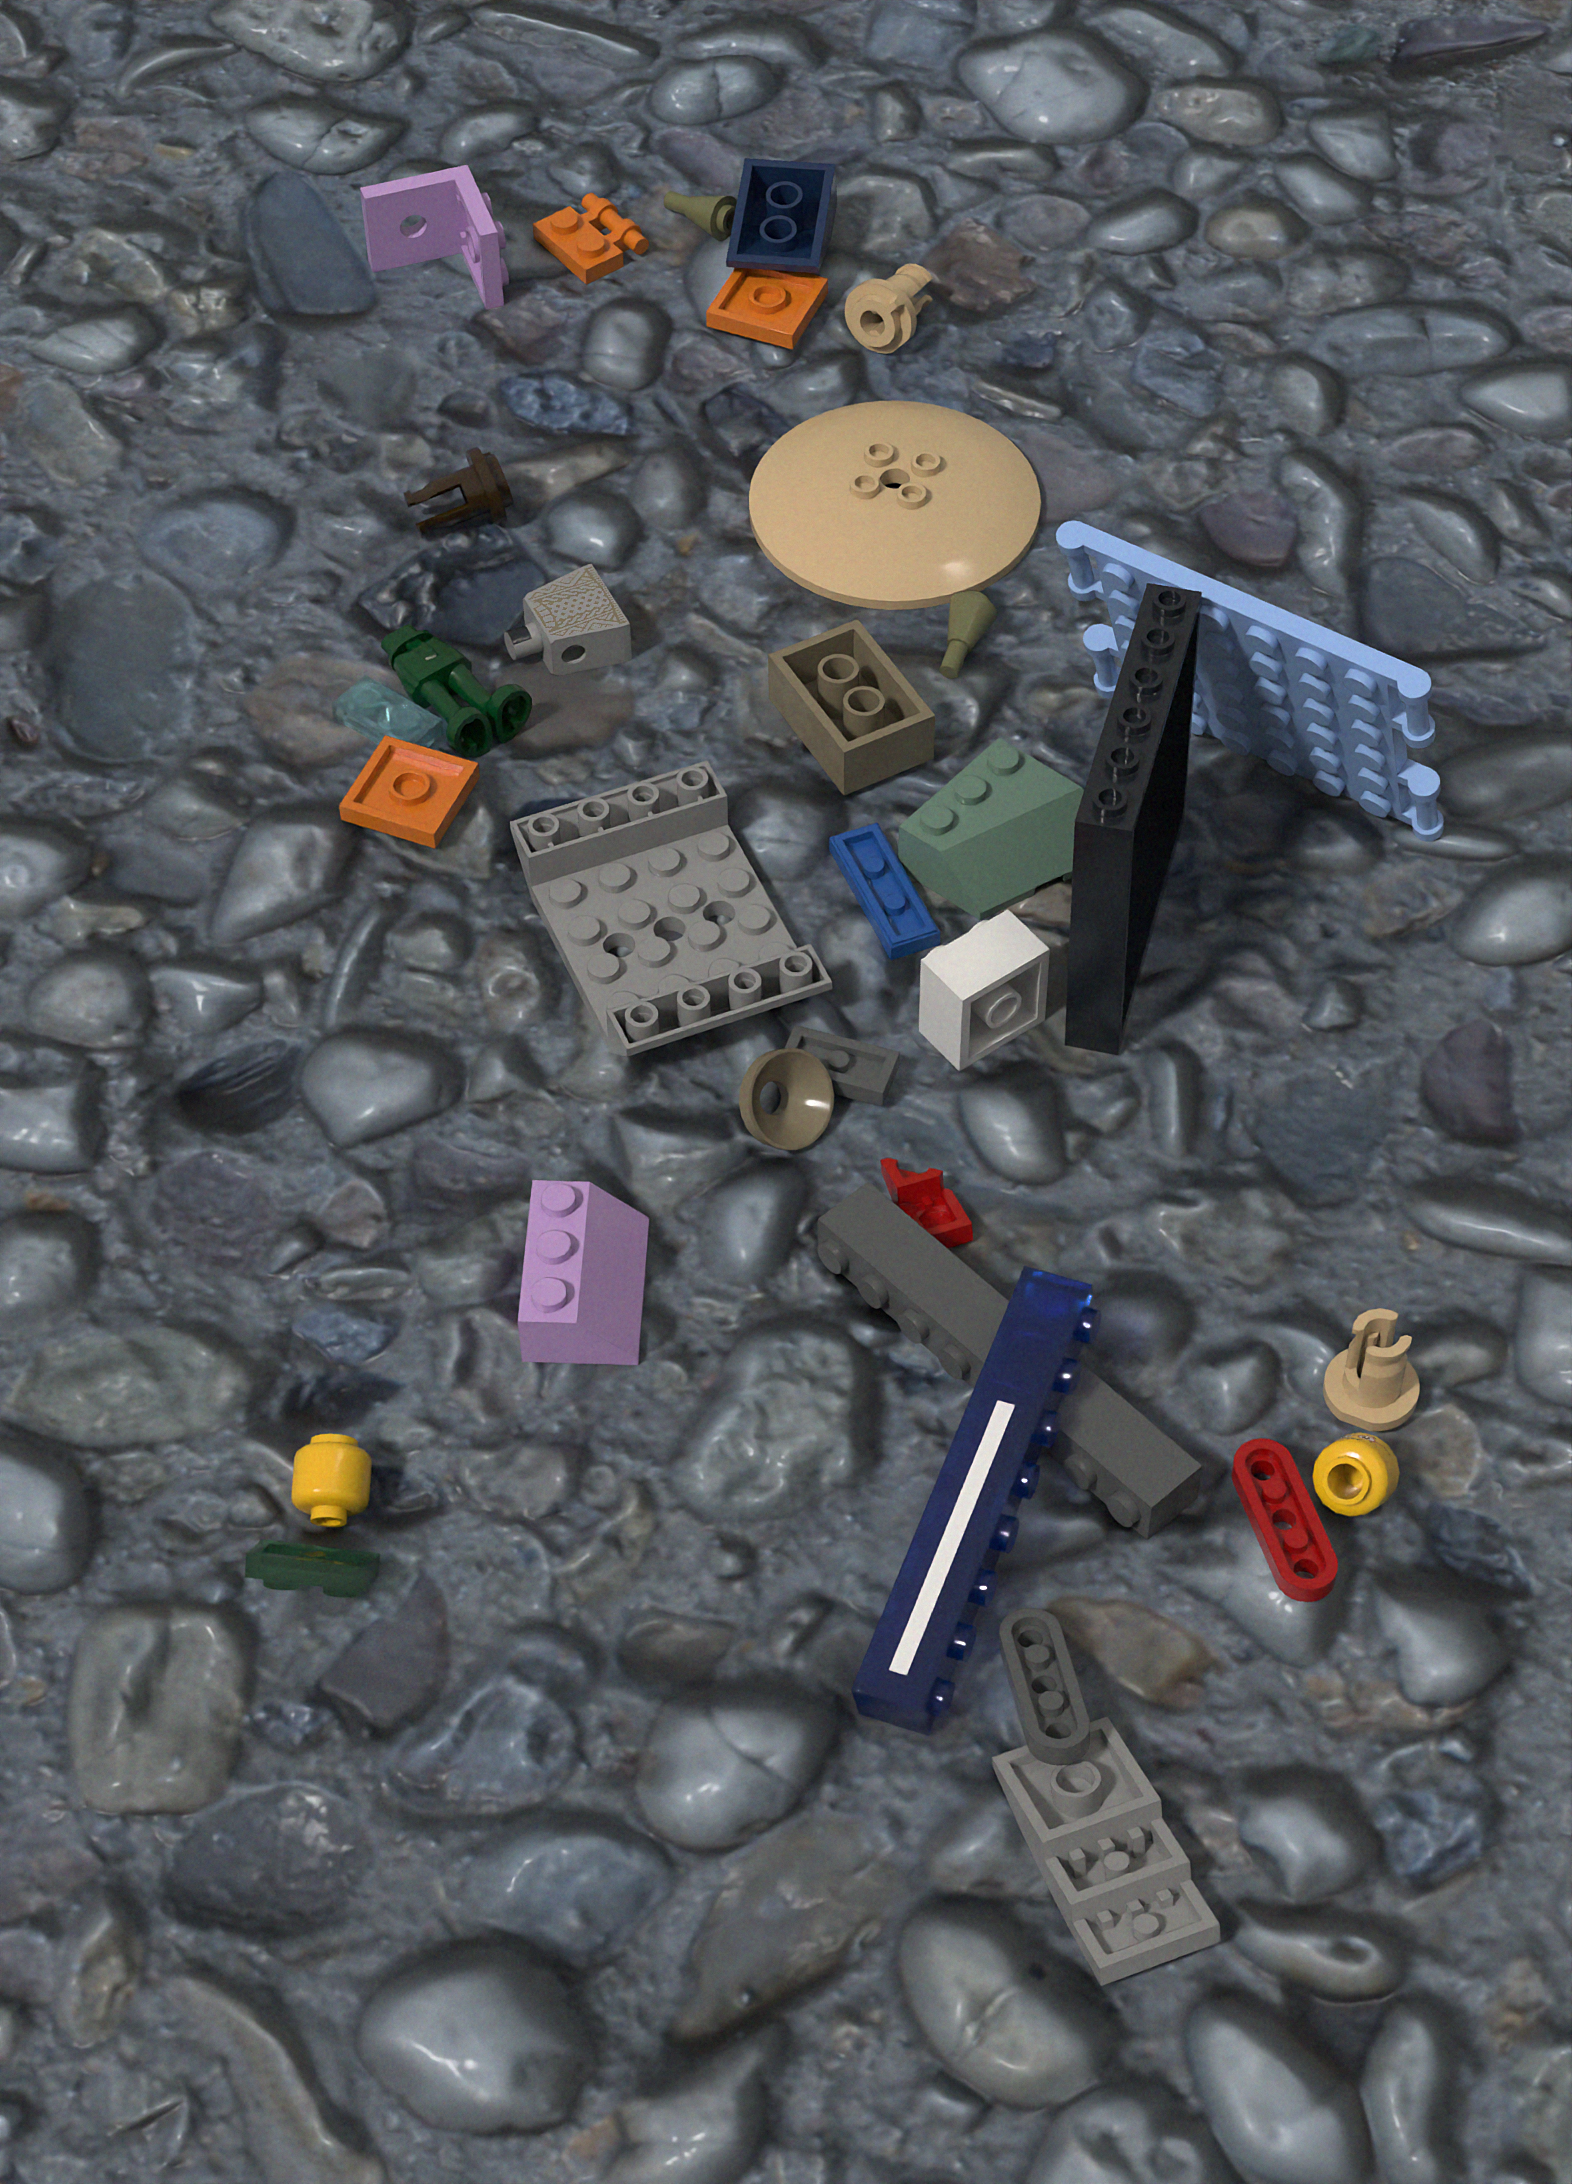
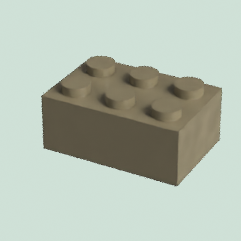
[768,619,935,795]

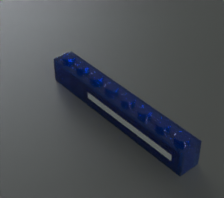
[851,1266,1101,1736]

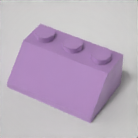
[518,1180,650,1365]

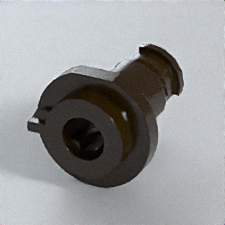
[403,447,514,538]

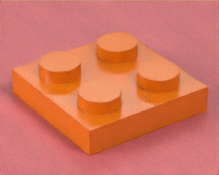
[706,268,828,350]
[339,735,480,849]

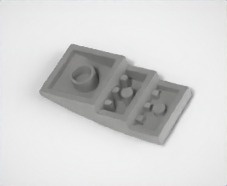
[992,1717,1221,1986]

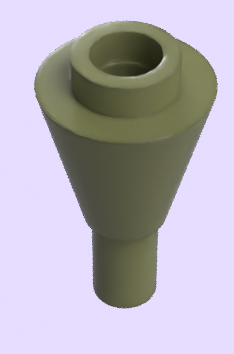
[664,191,737,241]
[939,591,998,679]

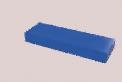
[829,822,941,960]

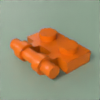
[533,193,649,285]

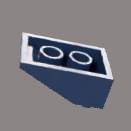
[726,158,837,273]

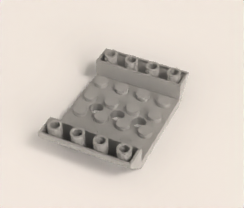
[510,761,832,1057]

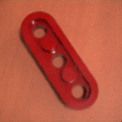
[1231,1438,1338,1602]

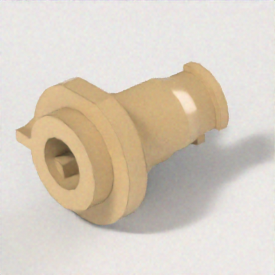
[845,264,933,354]
[1323,1308,1420,1432]

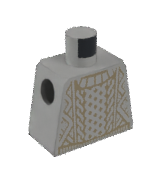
[504,564,632,676]

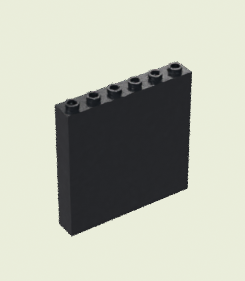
[1064,583,1202,1055]

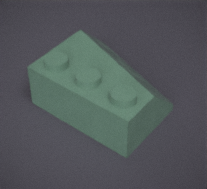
[898,738,1084,920]

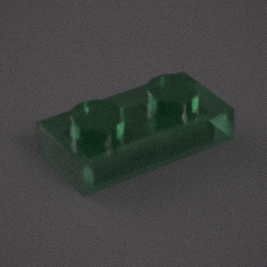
[245,1539,380,1598]

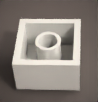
[919,909,1050,1071]

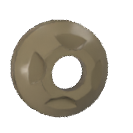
[739,1048,834,1150]

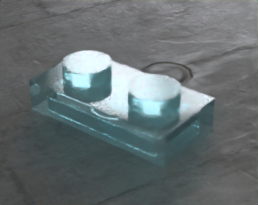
[331,675,444,748]

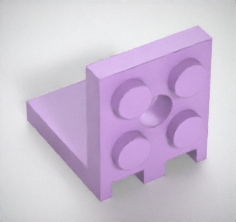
[360,165,509,310]

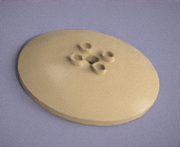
[749,401,1041,610]

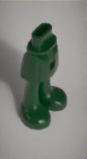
[381,624,532,757]

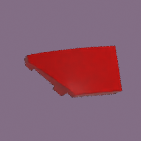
[880,1158,973,1248]

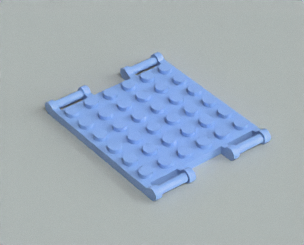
[1056,520,1444,842]

